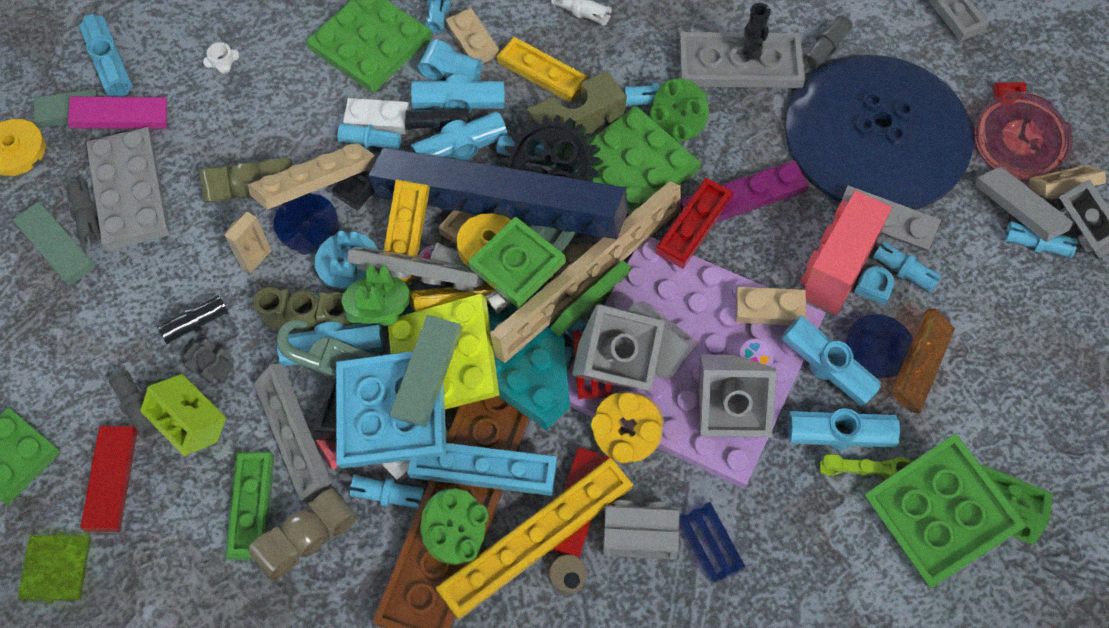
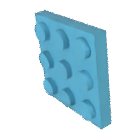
[336,351,447,468]

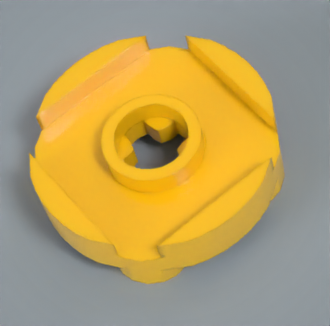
[591,391,664,463]

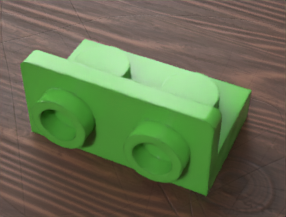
[982,465,1053,545]

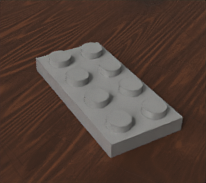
[679,32,805,88]
[86,127,170,251]

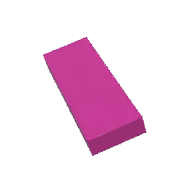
[68,97,168,129]

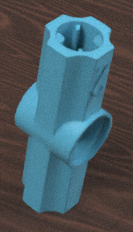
[79,14,133,97]
[411,74,505,113]
[411,112,507,161]
[781,315,881,406]
[276,322,384,367]
[787,408,900,450]

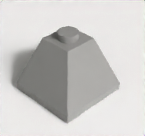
[572,304,665,391]
[698,355,777,437]

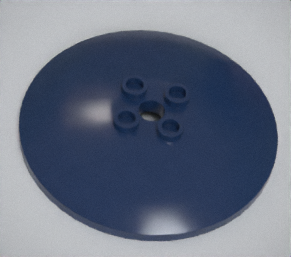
[785,55,974,210]

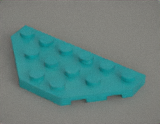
[399,300,570,430]

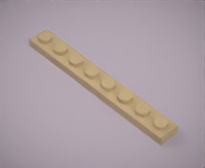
[490,181,681,363]

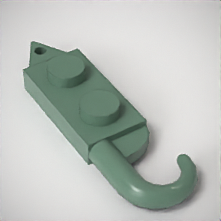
[276,320,376,379]

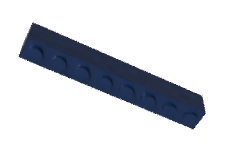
[368,148,629,239]

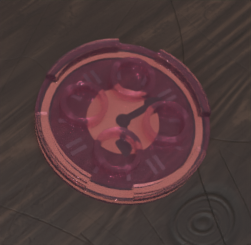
[974,92,1073,181]

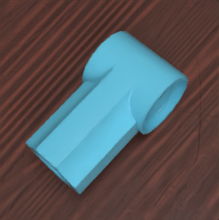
[418,40,483,81]

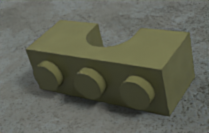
[527,70,627,145]

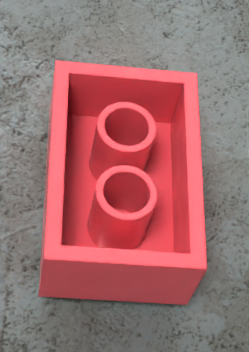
[800,190,892,316]

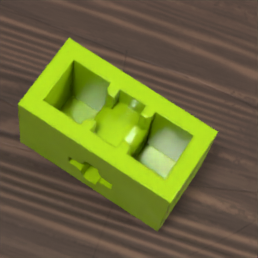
[140,374,227,457]

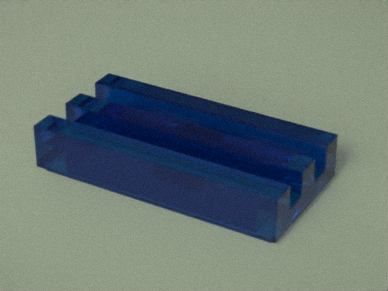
[679,502,745,585]

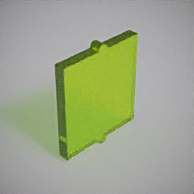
[18,532,91,604]

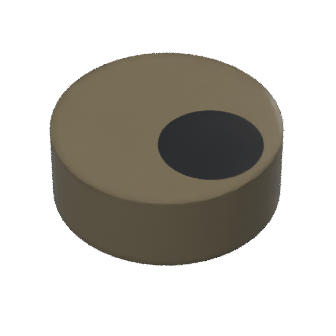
[550,555,587,594]

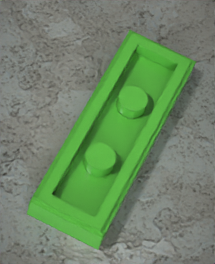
[550,260,631,337]
[226,452,274,560]

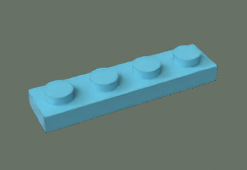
[408,443,557,496]

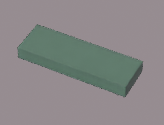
[12,201,96,286]
[389,315,463,428]

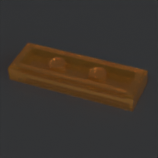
[891,308,955,413]

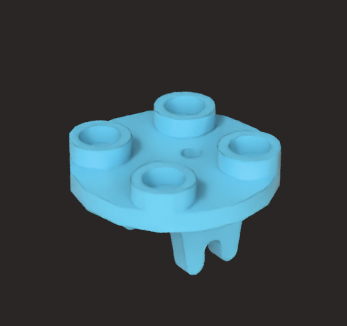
[315,231,379,291]

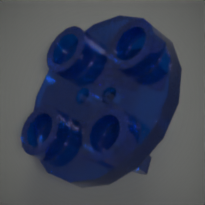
[274,193,340,255]
[845,314,915,378]

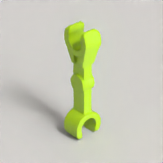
[820,454,910,479]

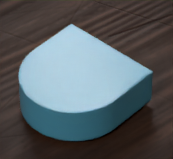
[854,266,894,305]

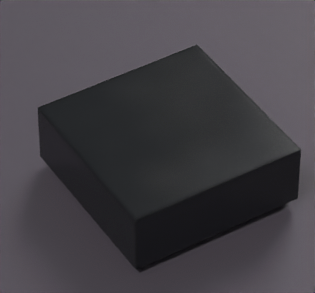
[331,173,374,211]

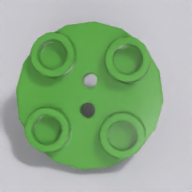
[650,78,709,142]
[341,264,410,326]
[420,488,488,564]

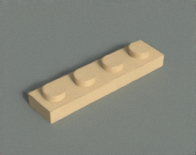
[248,143,376,210]

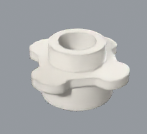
[203,42,239,73]

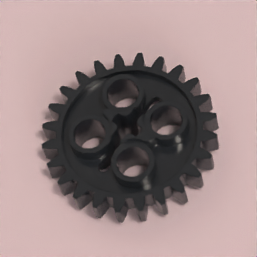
[501,115,603,182]

